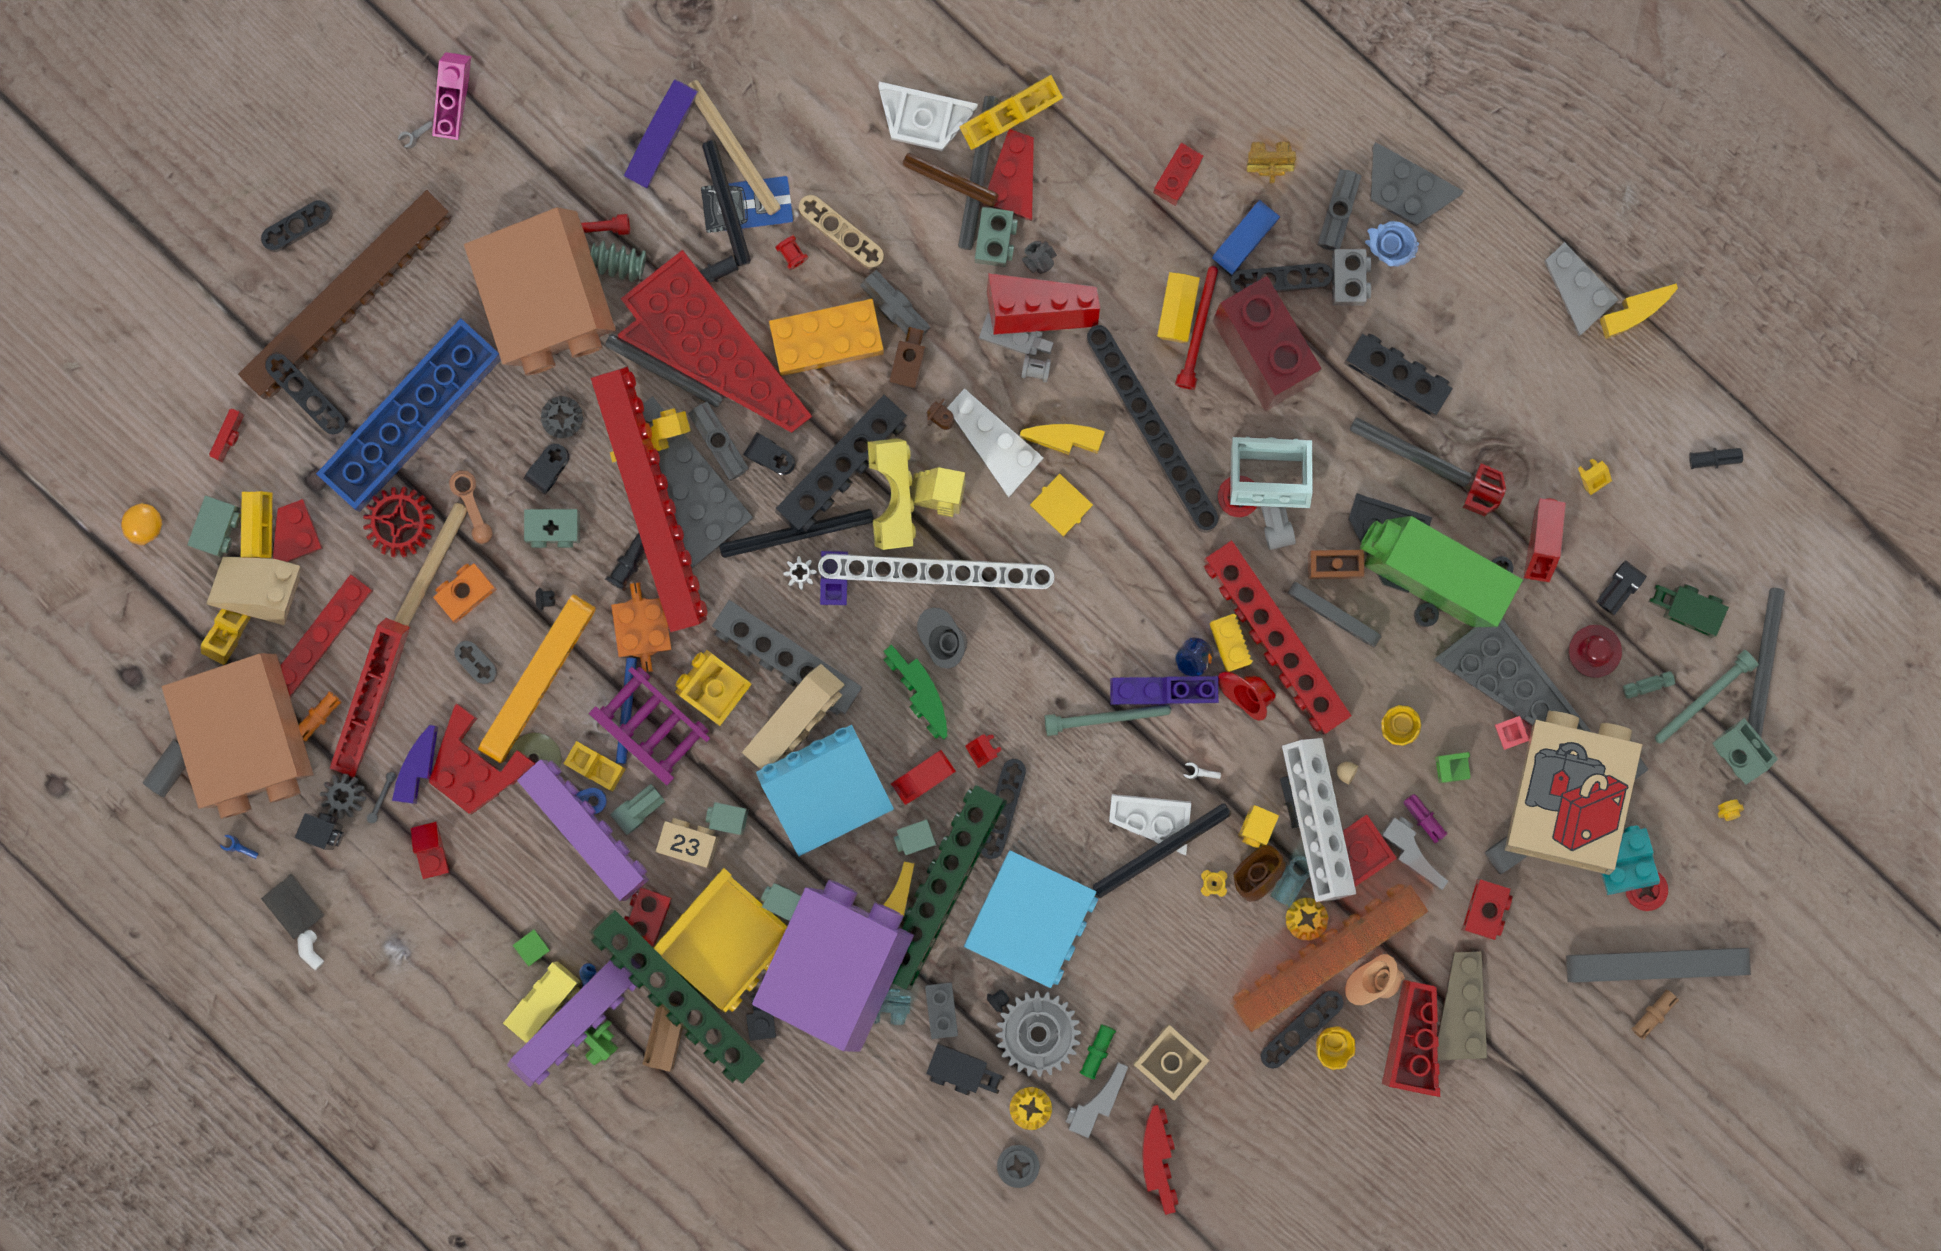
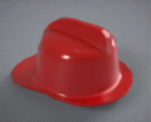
[1218,671,1276,721]

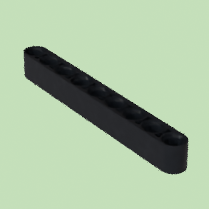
[1086,325,1218,533]

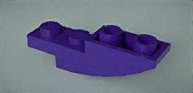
[1110,676,1219,705]

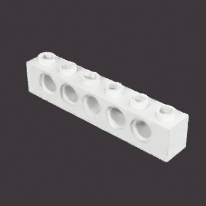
[1282,738,1356,902]

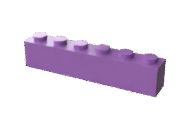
[517,759,649,901]
[507,958,641,1087]

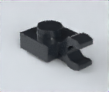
[746,994,776,1041]

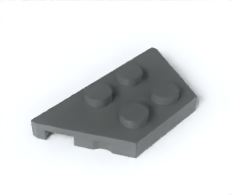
[1370,142,1464,226]

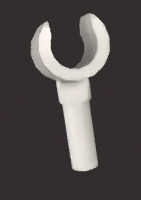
[1183,763,1221,779]

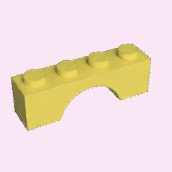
[868,438,916,550]

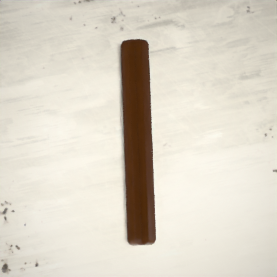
[903,153,998,207]

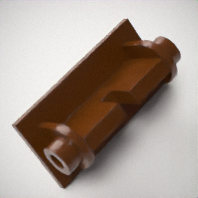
[926,398,954,430]

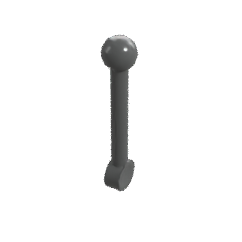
[367,772,396,823]

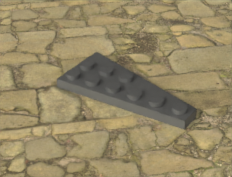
[643,396,754,569]
[1433,619,1591,732]

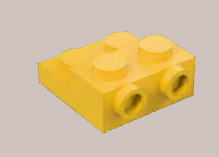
[675,650,752,726]

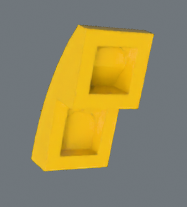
[563,741,626,792]

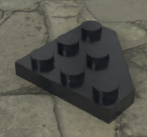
[1348,493,1432,593]

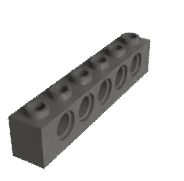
[712,600,863,716]

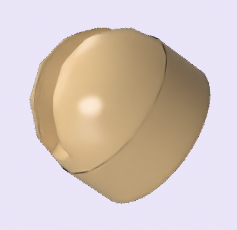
[1337,762,1359,785]

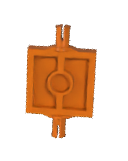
[611,582,671,673]

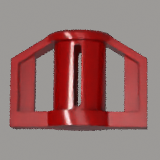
[1462,464,1506,517]

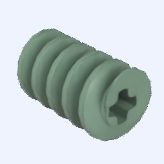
[590,241,646,282]

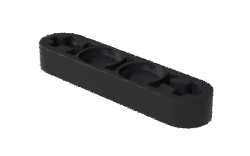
[1230,263,1333,293]
[265,352,345,435]
[981,759,1026,859]
[1260,990,1344,1069]

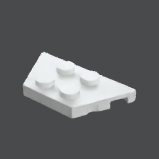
[878,82,978,151]

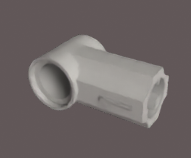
[1261,506,1296,550]

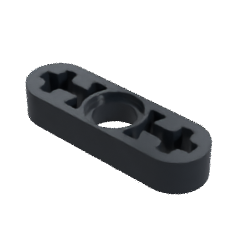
[261,200,333,252]

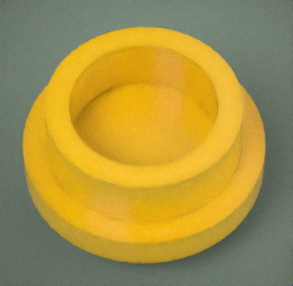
[1717,799,1744,821]

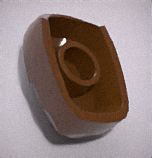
[1233,845,1288,902]

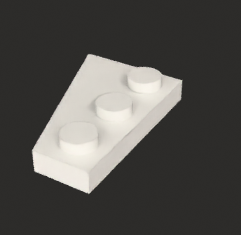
[1109,794,1191,855]

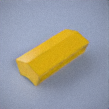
[1157,272,1200,343]
[241,491,273,559]

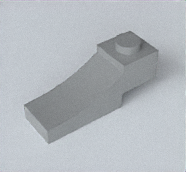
[1381,817,1448,890]
[1066,1062,1128,1138]

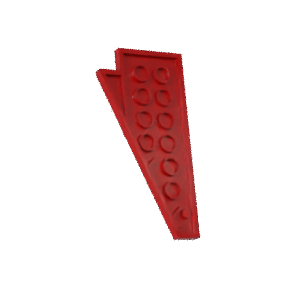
[618,250,813,433]

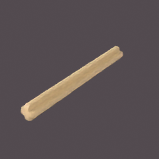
[687,80,781,215]
[394,503,468,626]

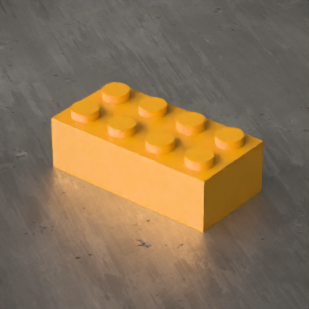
[769,299,884,376]

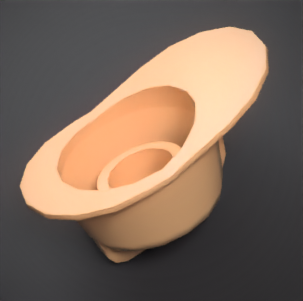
[1345,954,1405,1005]

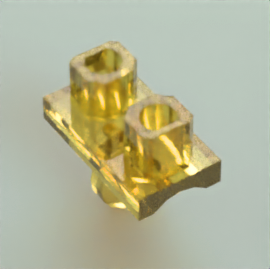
[1247,141,1296,183]

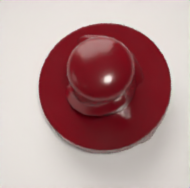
[1568,625,1622,678]

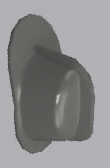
[917,607,967,669]

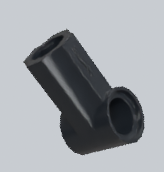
[1596,560,1647,616]

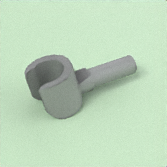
[398,121,433,148]

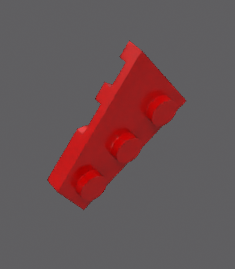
[983,129,1034,221]

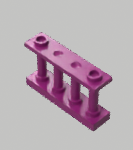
[588,666,710,785]

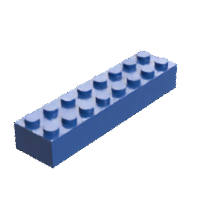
[316,318,501,512]

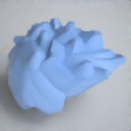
[1365,221,1419,267]

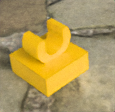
[1578,459,1612,496]

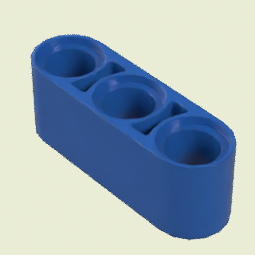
[1212,200,1280,275]

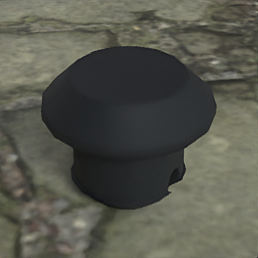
[535,587,555,611]
[987,989,1010,1013]

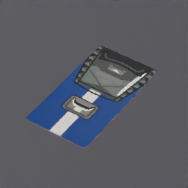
[701,176,793,233]

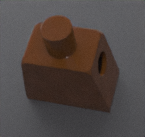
[889,327,926,389]

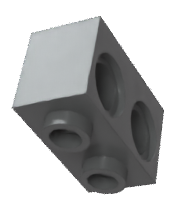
[925,982,958,1039]

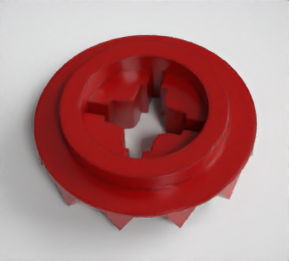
[1218,475,1257,518]
[1626,871,1668,911]

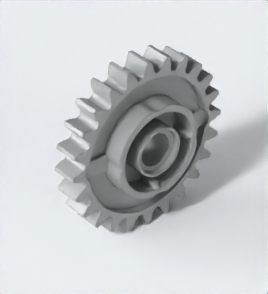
[996,991,1081,1077]

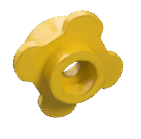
[1201,870,1228,897]

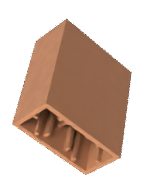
[464,207,616,376]
[161,653,314,819]

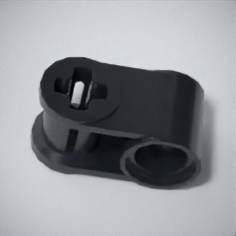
[743,432,795,475]
[523,444,570,495]

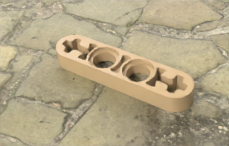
[799,195,884,269]

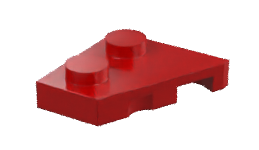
[273,499,323,562]

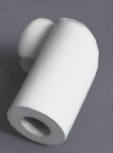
[297,930,324,971]

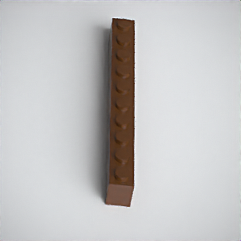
[238,190,452,400]

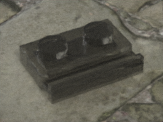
[261,874,325,940]

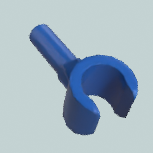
[220,835,259,859]

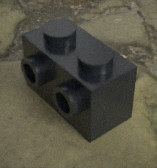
[295,812,344,850]

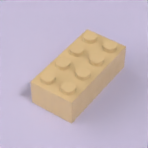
[742,664,845,769]

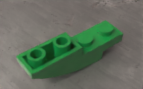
[883,644,948,740]

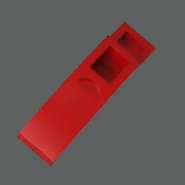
[1142,1104,1179,1215]

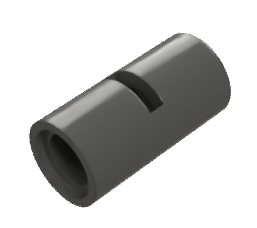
[142,739,186,798]

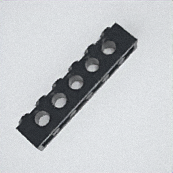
[775,395,907,534]

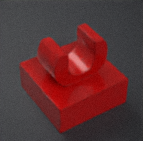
[965,734,1001,768]

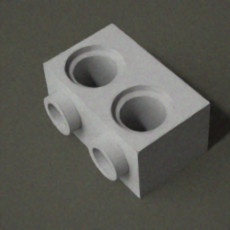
[1332,249,1371,306]

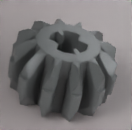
[320,774,366,819]

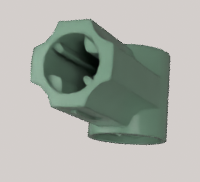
[610,784,666,836]

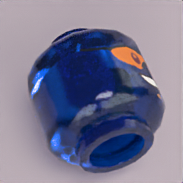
[1175,637,1214,677]

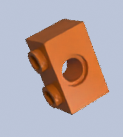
[433,563,497,623]

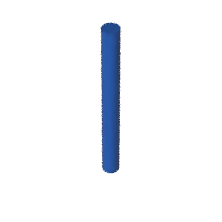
[616,658,637,764]

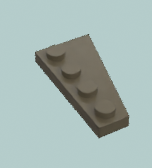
[1437,951,1487,1060]

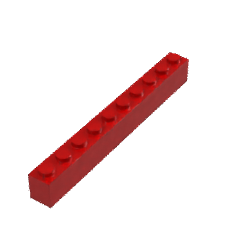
[591,366,708,632]

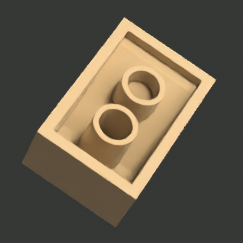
[207,557,300,625]

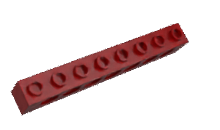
[1203,540,1352,735]

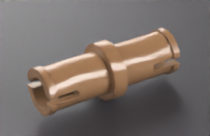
[1631,989,1679,1040]

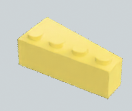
[910,467,965,517]

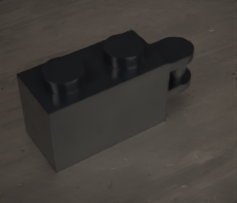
[926,1043,1005,1096]

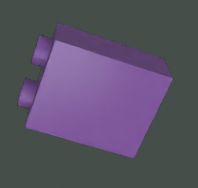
[752,880,914,1052]

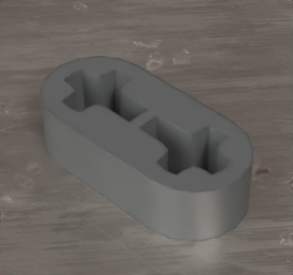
[454,641,498,685]

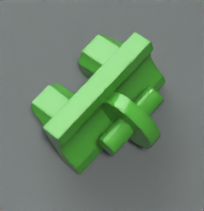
[573,1020,618,1065]

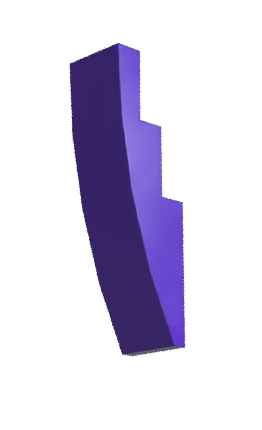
[624,79,698,188]

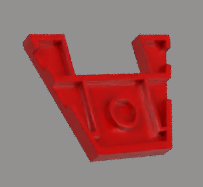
[429,704,536,814]

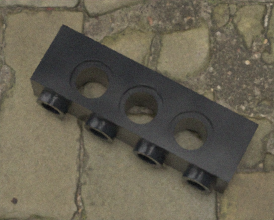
[1344,333,1453,418]

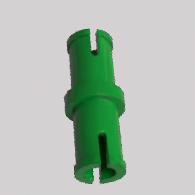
[1079,1024,1116,1080]

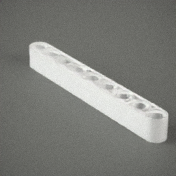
[818,554,1054,589]

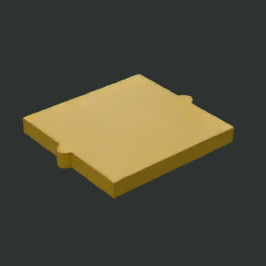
[1030,473,1093,537]

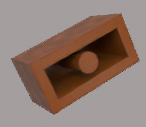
[1308,550,1364,579]

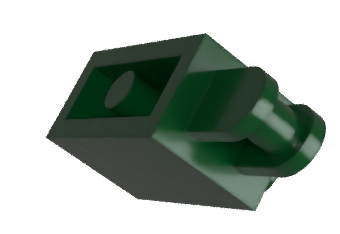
[1648,584,1729,638]

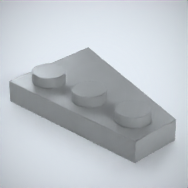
[1544,242,1619,336]

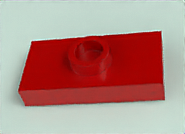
[209,408,244,463]

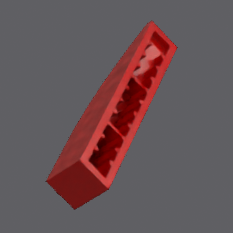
[330,618,410,778]

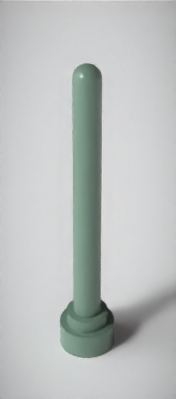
[1655,649,1759,744]
[1044,705,1172,736]

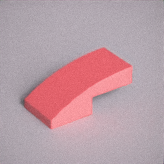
[1495,716,1532,750]

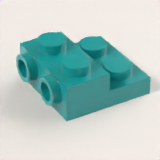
[1601,826,1660,895]

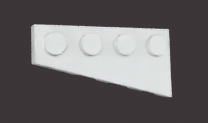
[947,388,1043,498]

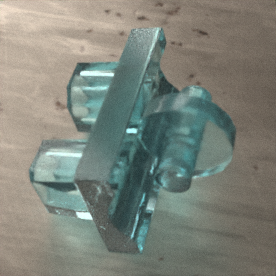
[874,988,911,1025]

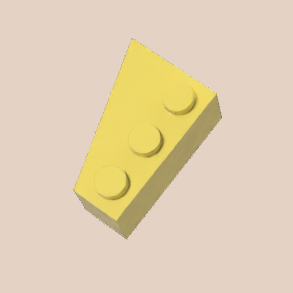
[503,961,581,1043]

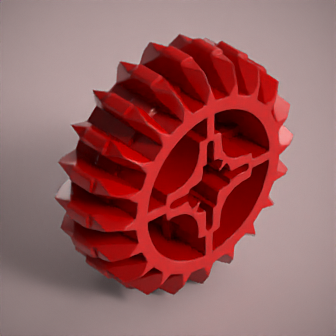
[363,487,435,558]

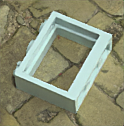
[1230,436,1313,508]

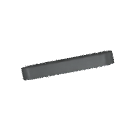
[1287,582,1382,648]

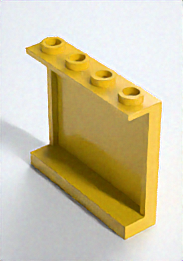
[653,868,787,1013]

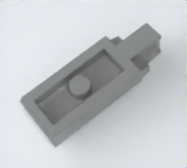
[979,313,1054,356]

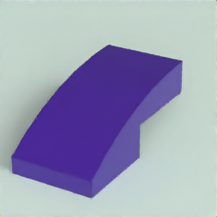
[820,551,848,605]

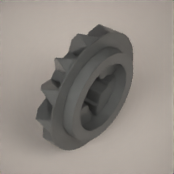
[540,396,583,438]
[997,1145,1040,1188]

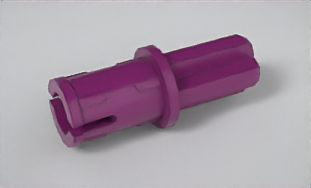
[1403,794,1448,844]

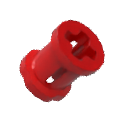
[775,235,809,270]

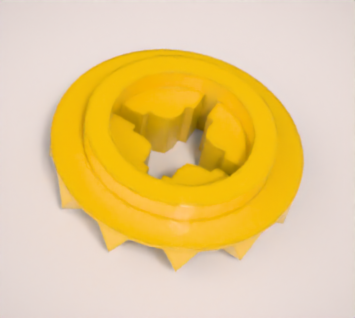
[1286,898,1329,940]
[1010,1087,1052,1130]

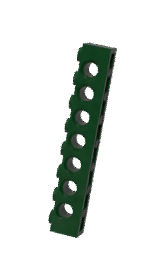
[892,785,1007,990]
[589,909,765,1084]

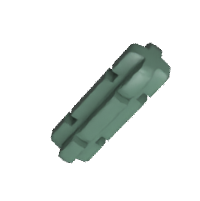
[1623,671,1675,699]

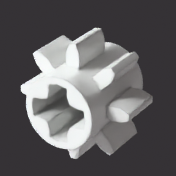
[784,556,817,590]

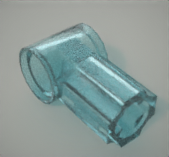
[1270,855,1310,908]

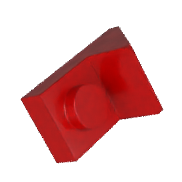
[411,821,450,879]

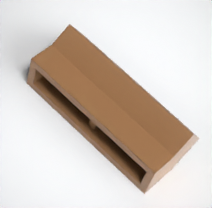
[642,1002,683,1072]

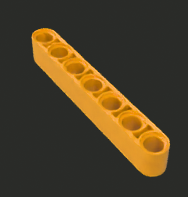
[478,594,596,764]

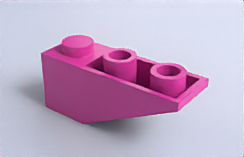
[432,52,471,140]

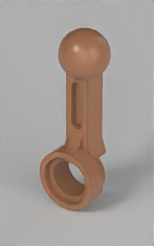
[449,470,493,544]

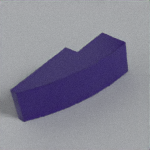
[392,725,438,804]

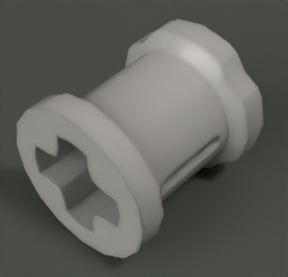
[1021,355,1051,383]

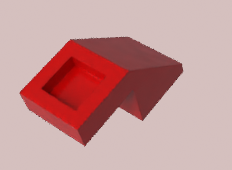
[890,750,956,805]

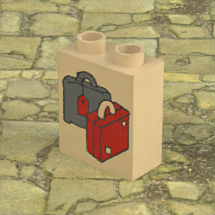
[1505,711,1642,875]

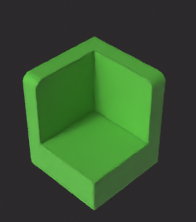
[1435,752,1471,783]

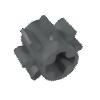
[1022,241,1057,274]

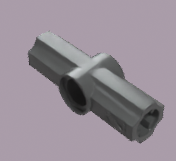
[1317,169,1362,251]
[860,270,931,336]
[688,402,749,481]

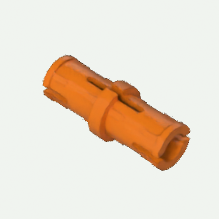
[299,691,342,741]

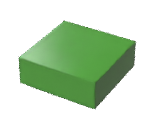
[513,929,551,967]

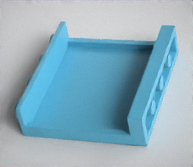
[756,725,894,856]
[964,850,1098,988]

